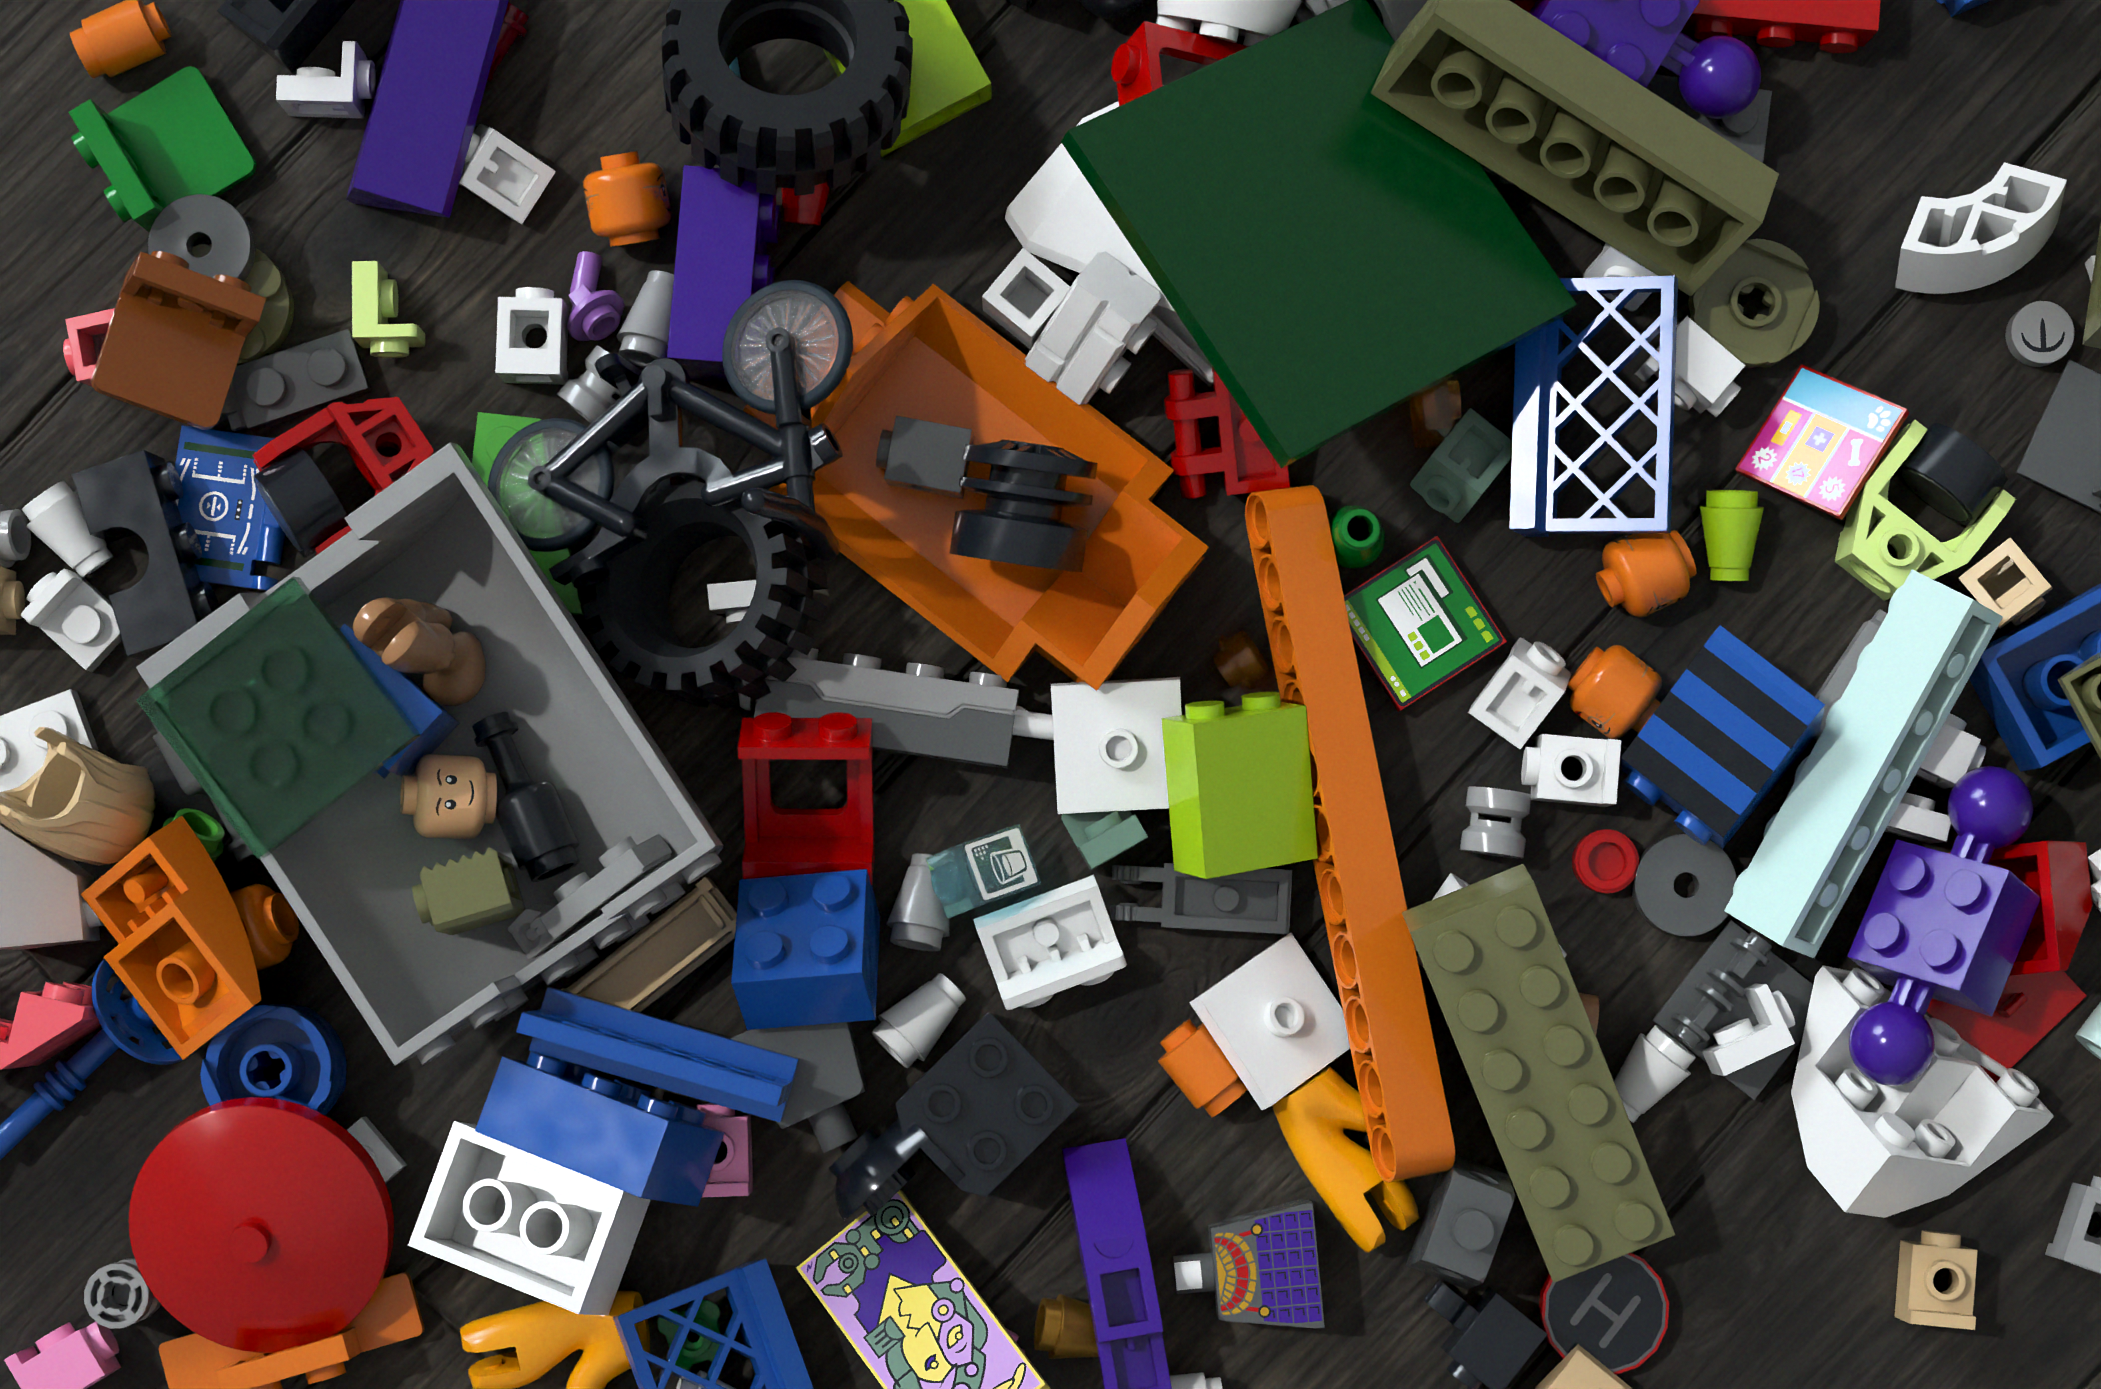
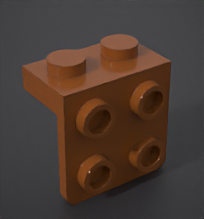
[91,251,267,430]

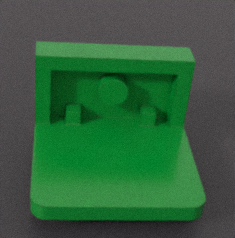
[68,66,257,233]

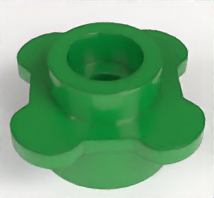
[658,1300,721,1371]

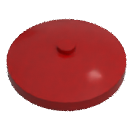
[128,1097,394,1353]

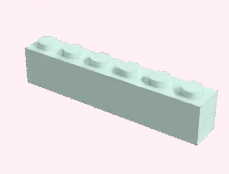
[1724,570,2003,958]

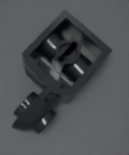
[828,1012,1080,1221]

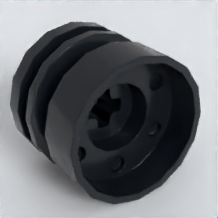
[949,439,1098,572]

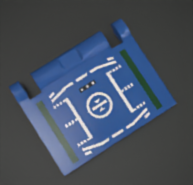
[175,425,286,591]

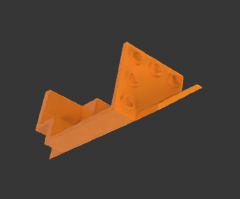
[743,281,1209,691]

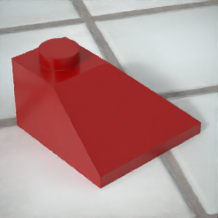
[1948,841,2093,976]

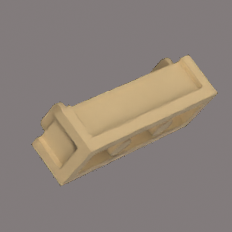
[561,877,737,1013]

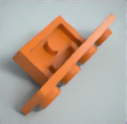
[159,1272,425,1389]

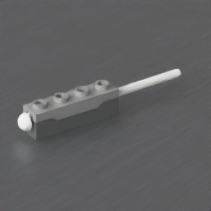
[738,648,1054,769]

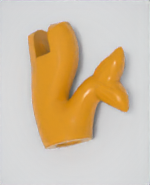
[1272,1066,1419,1252]
[460,1291,650,1389]

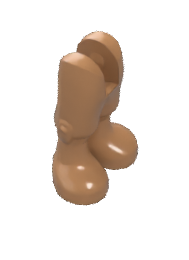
[353,597,486,706]

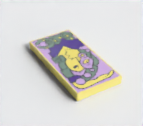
[796,1190,1051,1389]

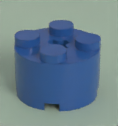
[200,1004,347,1115]

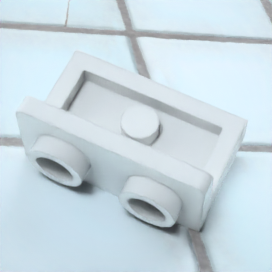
[973,875,1127,1010]

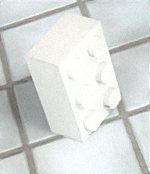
[408,1121,650,1316]

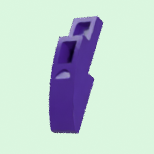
[1062,1138,1172,1389]

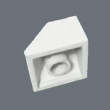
[0,823,104,949]

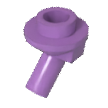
[567,251,625,341]

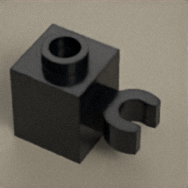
[1423,1280,1548,1389]

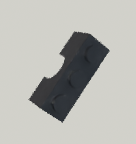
[72,450,219,661]

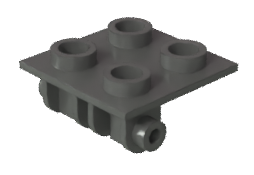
[2016,360,2101,514]
[1652,920,1813,1100]

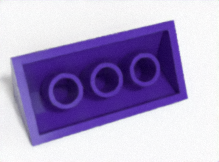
[346,0,509,218]

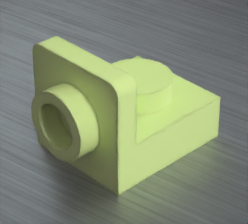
[352,261,425,358]

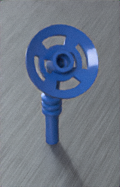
[0,959,198,1160]

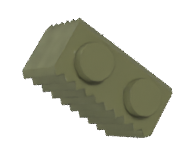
[412,847,525,935]

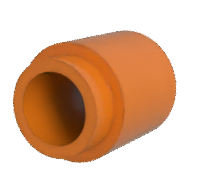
[70,0,172,79]
[1158,1019,1248,1118]

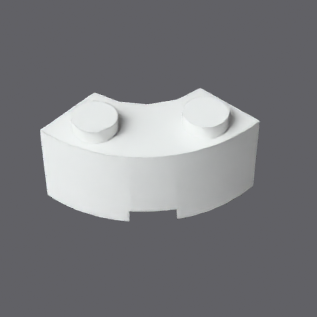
[1895,162,2067,294]

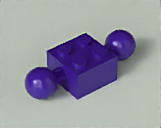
[1529,0,1761,119]
[1847,766,2041,1086]

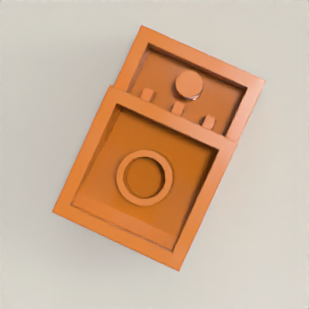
[81,815,261,1060]

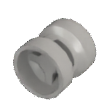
[557,345,621,423]
[1460,786,1532,859]
[84,1258,161,1329]

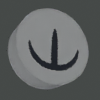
[2005,301,2074,367]

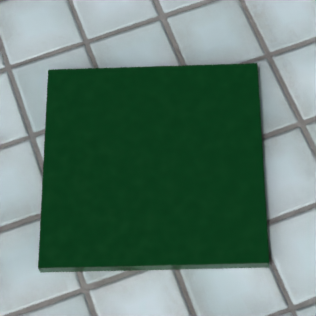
[1061,0,1577,469]

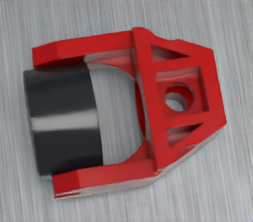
[252,397,434,558]

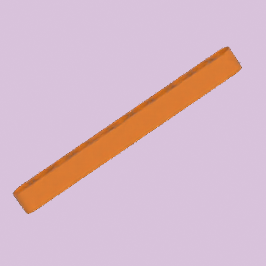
[1245,485,1455,1183]

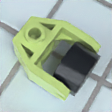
[1835,420,2016,601]

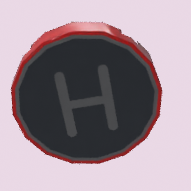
[1539,1253,1669,1375]

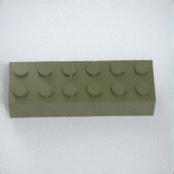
[1371,0,1779,296]
[1402,864,1675,1283]

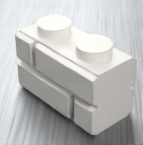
[1025,251,1161,405]

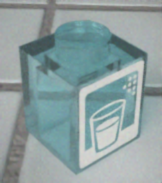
[925,824,1041,919]

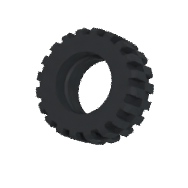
[662,0,913,196]

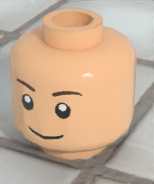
[400,754,497,839]

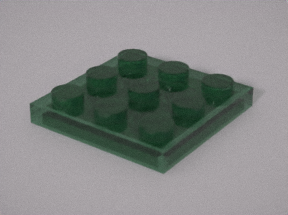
[136,576,421,859]

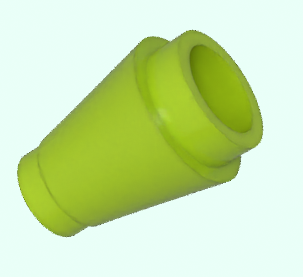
[1699,490,1764,581]

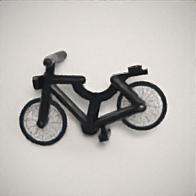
[488,280,853,589]

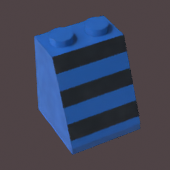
[1621,625,1825,849]

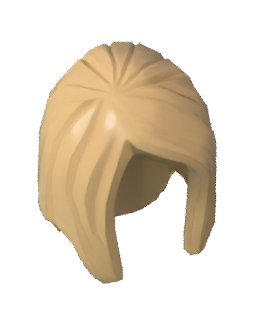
[0,727,156,866]

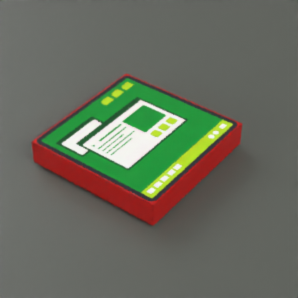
[1344,536,1507,712]

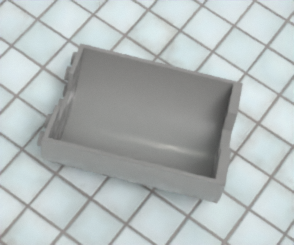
[136,442,724,1066]

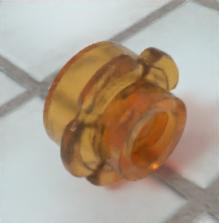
[1213,630,1270,691]

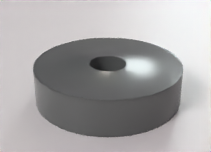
[148,194,256,281]
[1631,834,1737,936]

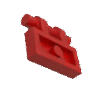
[1164,367,1290,498]

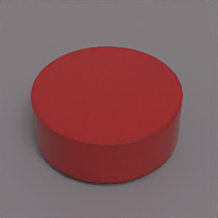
[1572,829,1639,894]

